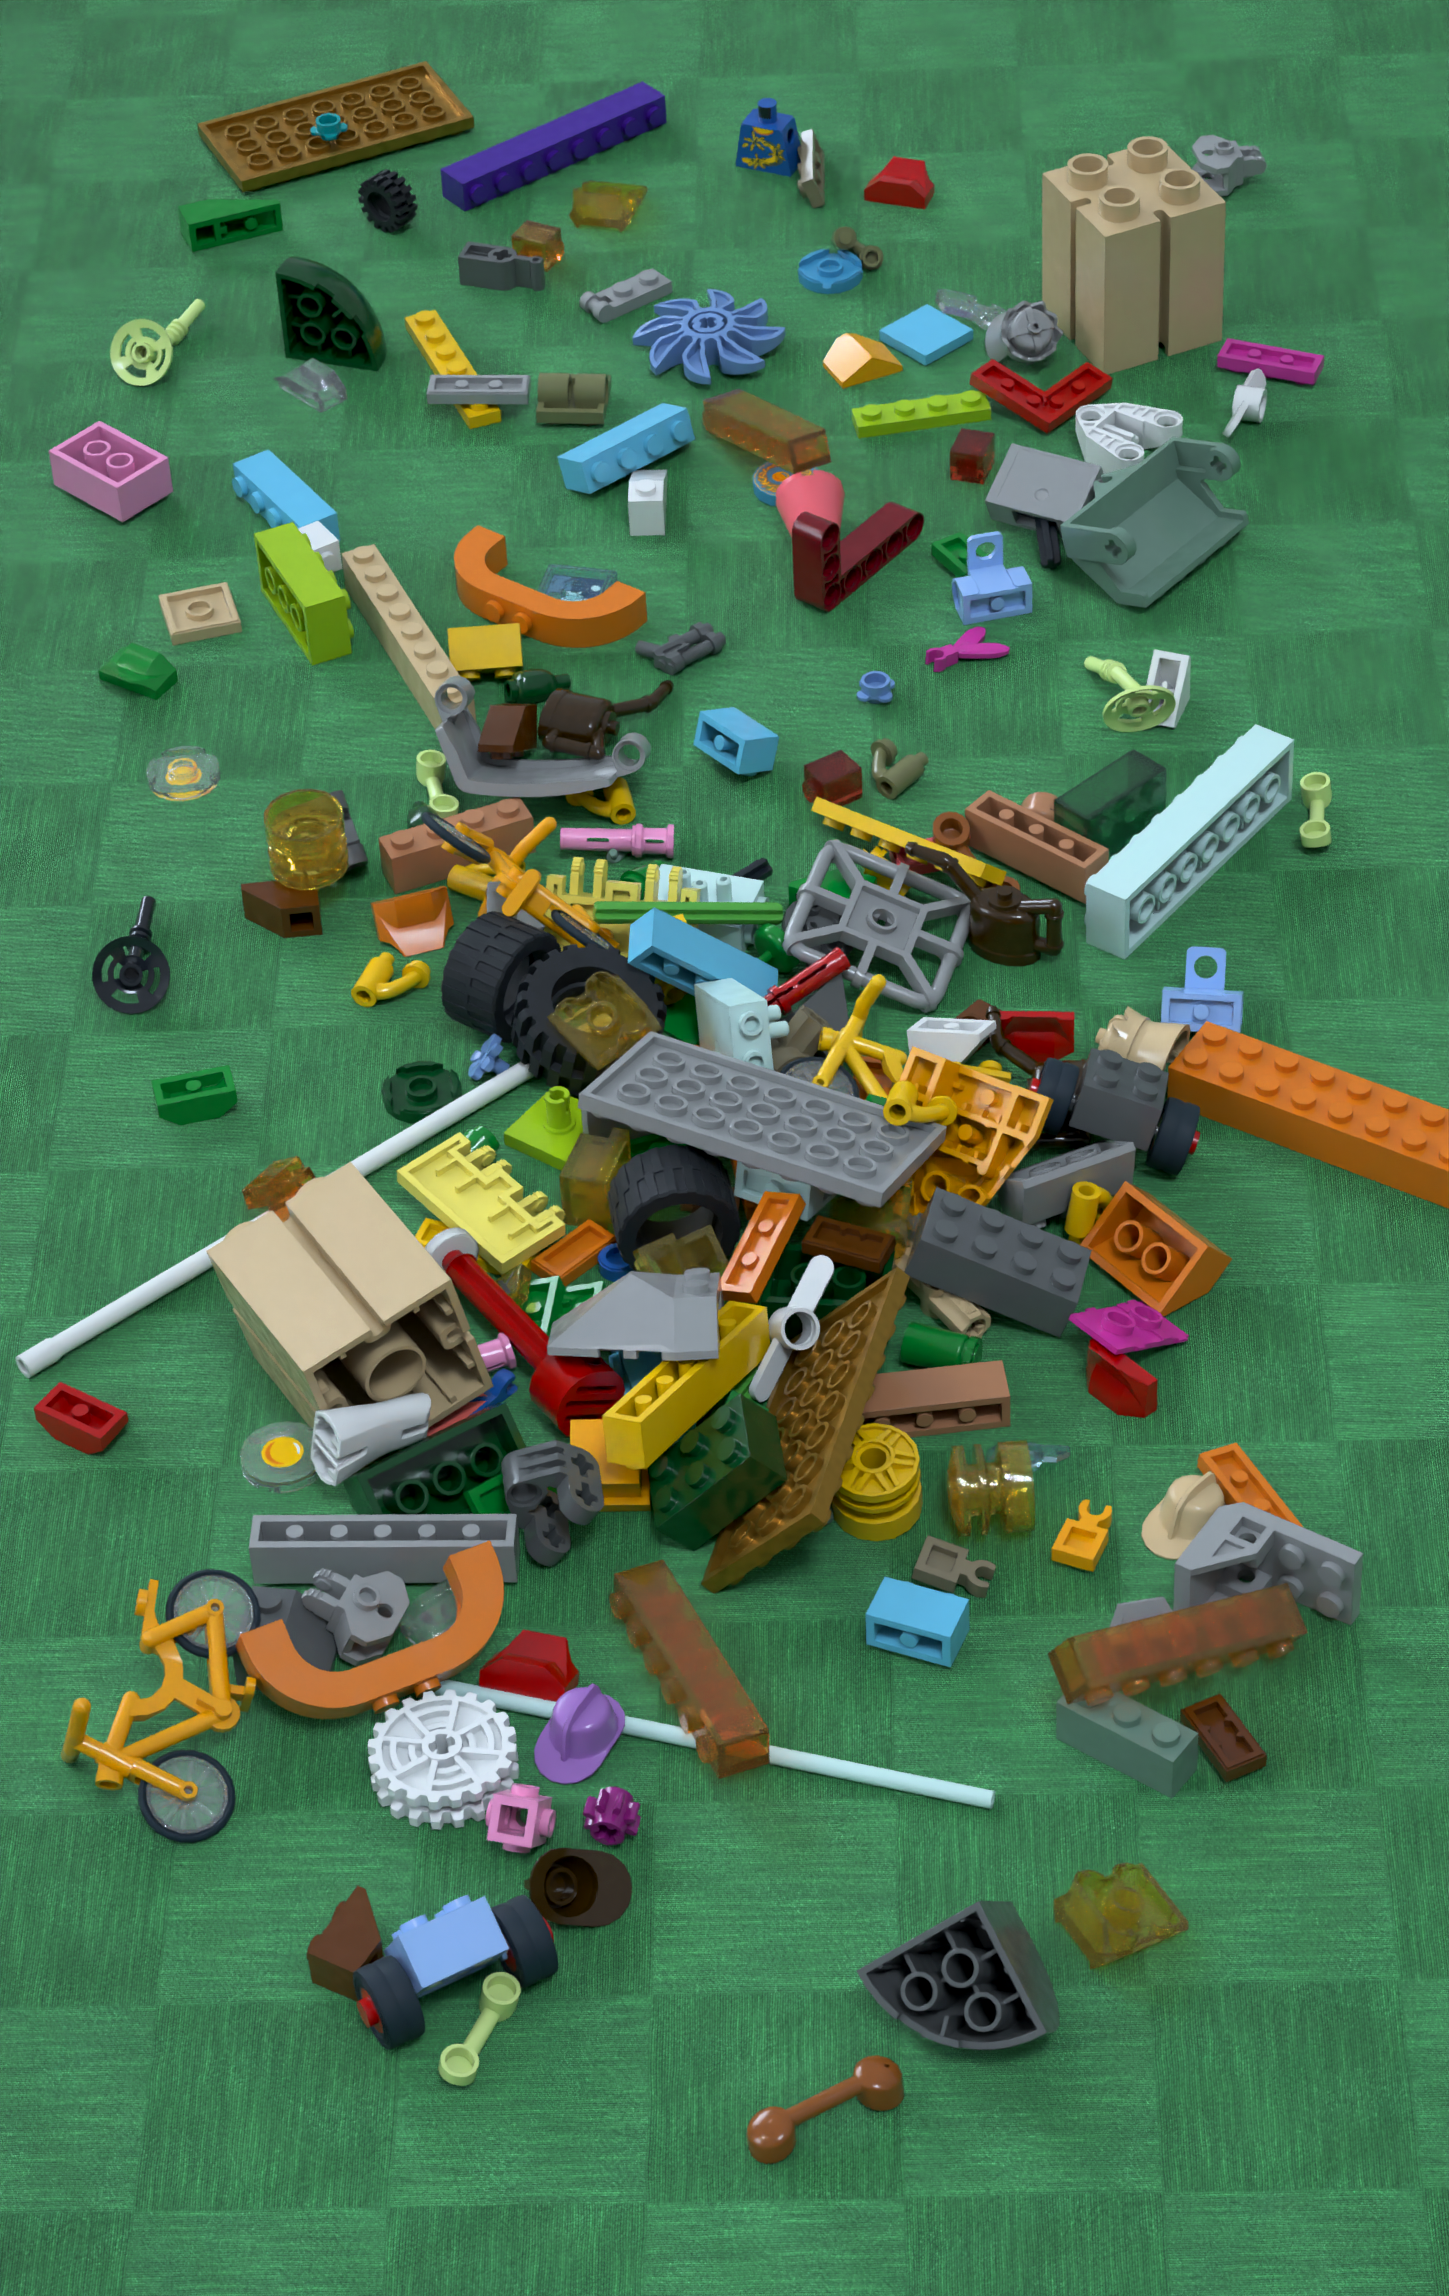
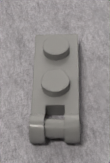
[579,268,672,323]

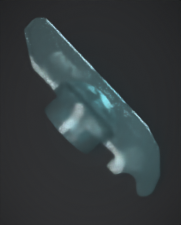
[986,1442,1071,1472]

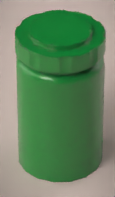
[900,1322,983,1368]

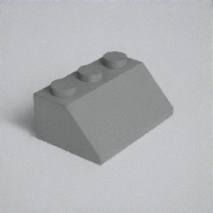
[997,1140,1136,1228]

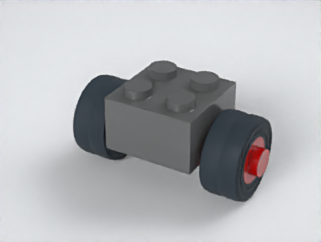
[1028,1048,1200,1175]

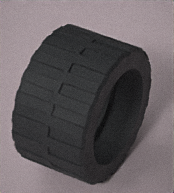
[441,911,561,1043]
[608,1144,741,1275]

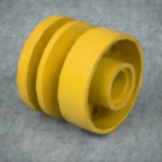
[832,1423,923,1542]

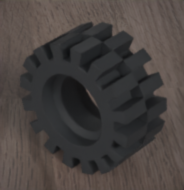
[358,169,418,233]

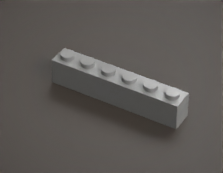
[249,1514,520,1584]

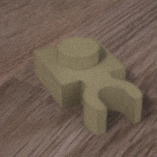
[912,1535,996,1598]

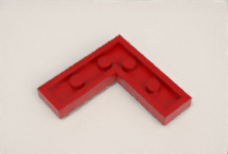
[969,359,1113,434]

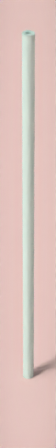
[434,1679,995,1809]

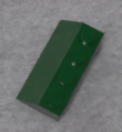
[343,1402,526,1515]

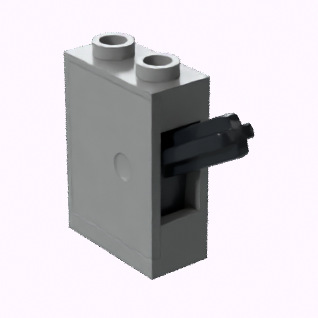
[985,443,1104,570]

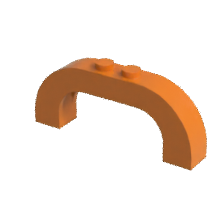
[454,525,647,648]
[235,1540,504,1719]

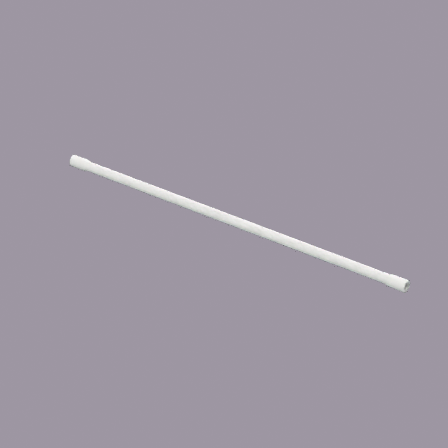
[16,1011,621,1378]

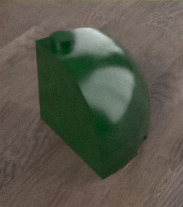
[275,256,387,372]

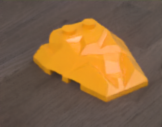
[891,1046,1054,1225]

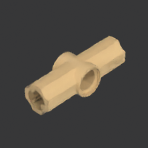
[895,1239,991,1338]

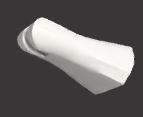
[311,1393,431,1486]

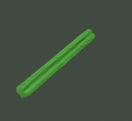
[593,901,783,925]

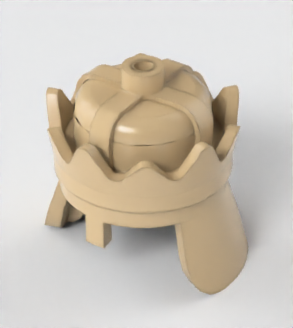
[1095,1006,1190,1071]

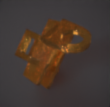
[242,1156,316,1222]

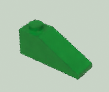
[178,199,283,252]

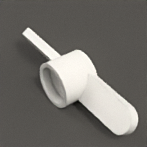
[1222,368,1267,438]
[749,1255,834,1402]

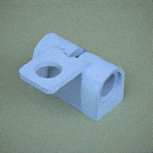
[952,531,1032,625]
[1161,946,1244,1033]

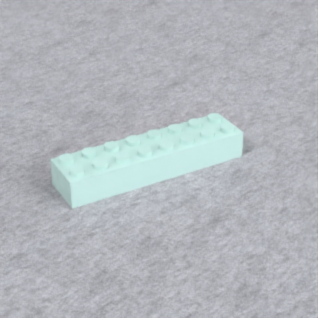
[1084,724,1294,960]

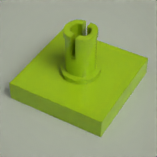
[503,1086,585,1174]

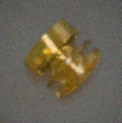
[264,789,349,890]
[946,1440,1035,1537]

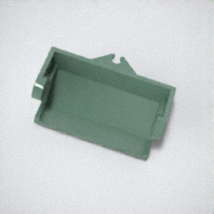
[1060,437,1249,608]

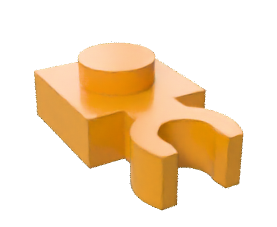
[1051,1499,1112,1572]

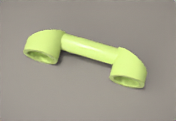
[416,750,459,819]
[1300,772,1332,848]
[438,1972,521,2086]

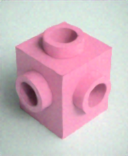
[486,1783,556,1853]

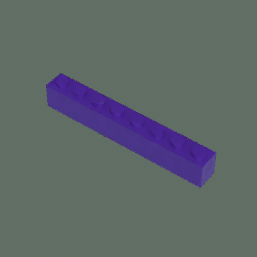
[440,81,667,211]

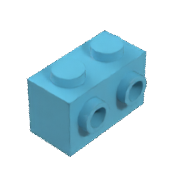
[693,707,779,776]
[865,1577,970,1668]

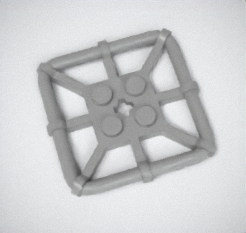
[782,839,971,1013]

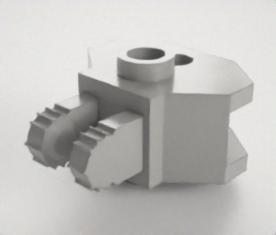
[1192,135,1267,196]
[301,1568,410,1666]

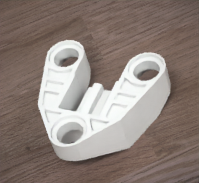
[1076,403,1183,474]

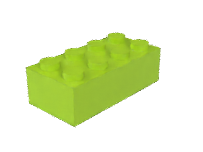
[254,522,354,666]

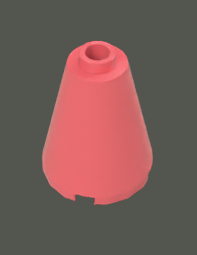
[776,470,845,538]

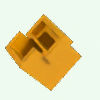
[570,1419,651,1512]

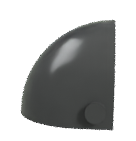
[857,1901,1060,2050]

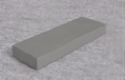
[427,375,531,404]

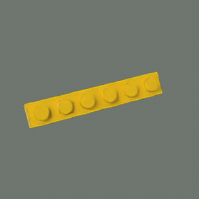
[404,310,501,429]
[811,797,1007,887]

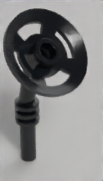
[92,896,170,1014]

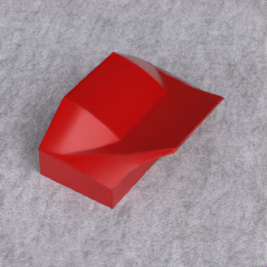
[864,156,935,210]
[1000,1011,1075,1062]
[1086,1338,1158,1418]
[34,1382,129,1455]
[479,1629,579,1702]

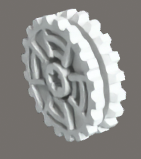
[368,1689,519,1830]

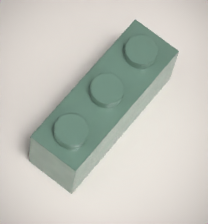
[1056,1674,1198,1798]

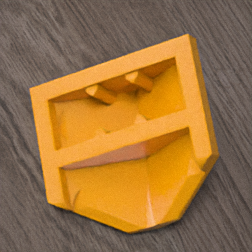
[823,333,903,389]

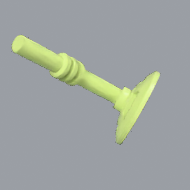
[110,299,206,386]
[1084,656,1176,732]

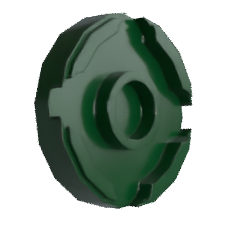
[382,1061,462,1124]

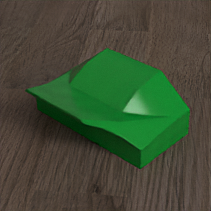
[98,643,178,700]
[151,1065,238,1125]

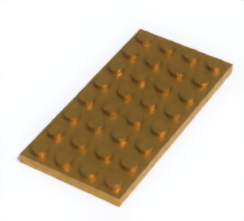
[197,61,475,192]
[701,1267,910,1594]

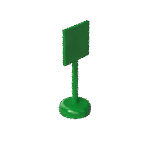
[663,923,800,1045]

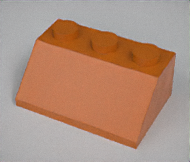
[1080,1181,1232,1317]

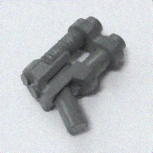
[635,622,726,675]

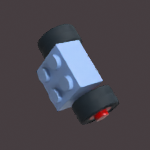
[353,1895,558,2050]

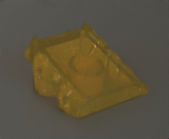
[569,180,648,233]
[547,971,662,1071]
[829,1177,914,1260]
[1054,1862,1189,1969]

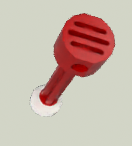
[425,1227,625,1436]

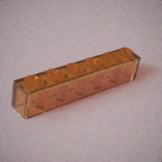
[702,389,831,474]
[609,1559,770,1779]
[1048,1583,1308,1706]

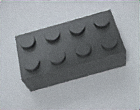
[904,1187,1092,1338]

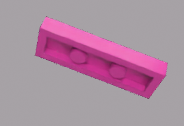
[1217,338,1324,385]

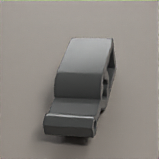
[458,241,546,291]

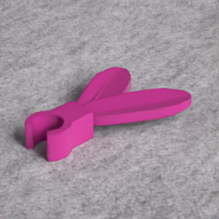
[925,627,1010,672]

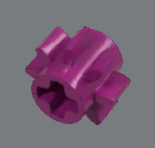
[582,1787,641,1845]

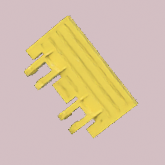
[544,857,701,958]
[397,1132,565,1275]

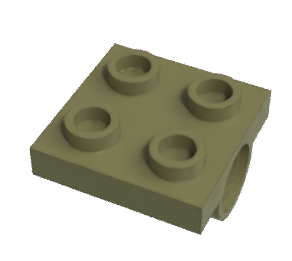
[536,373,612,426]

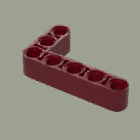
[792,502,924,612]

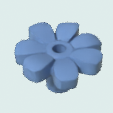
[468,1034,510,1081]

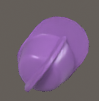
[534,1683,625,1785]

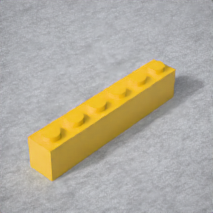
[602,1300,770,1470]

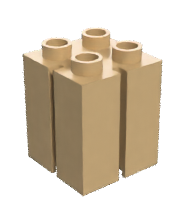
[1042,136,1226,374]
[206,1162,493,1469]

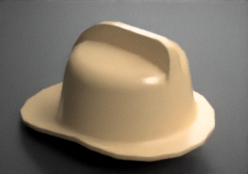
[1141,1471,1227,1560]

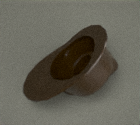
[524,1848,632,1927]

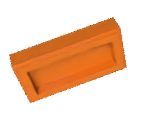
[531,1219,617,1287]

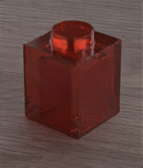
[950,428,995,485]
[802,750,863,806]

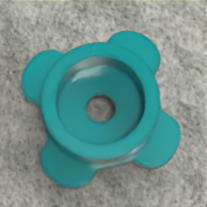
[310,113,348,141]

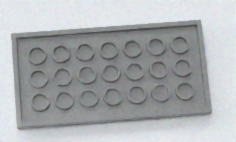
[578,1031,947,1208]

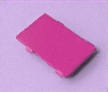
[1068,1300,1189,1355]

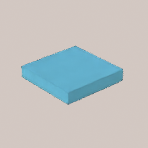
[879,304,973,366]

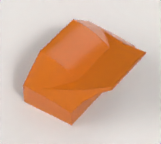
[370,886,454,957]

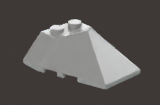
[547,1268,724,1361]

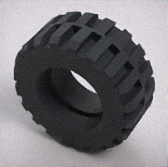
[511,943,667,1096]

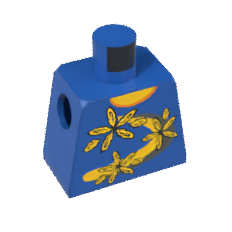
[736,98,801,177]

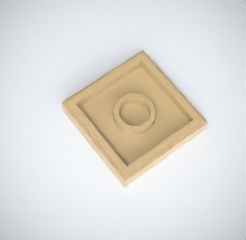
[158,582,242,645]

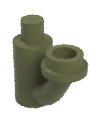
[832,226,884,270]
[871,738,929,799]

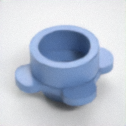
[857,671,895,704]

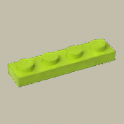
[851,390,991,439]

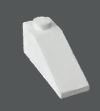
[628,469,668,536]

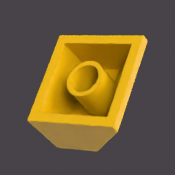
[447,623,524,681]

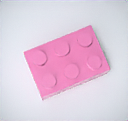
[49,421,173,522]

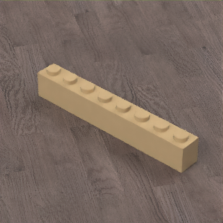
[341,544,476,729]

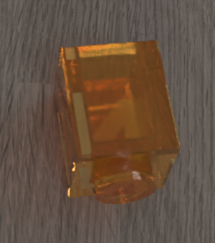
[511,220,564,272]

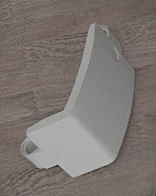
[434,676,651,797]

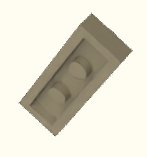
[797,129,825,208]

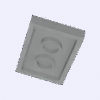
[1173,1502,1363,1630]

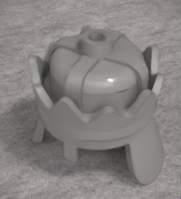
[985,301,1063,365]

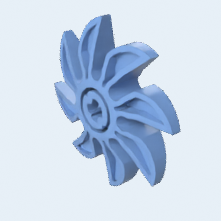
[632,289,786,385]

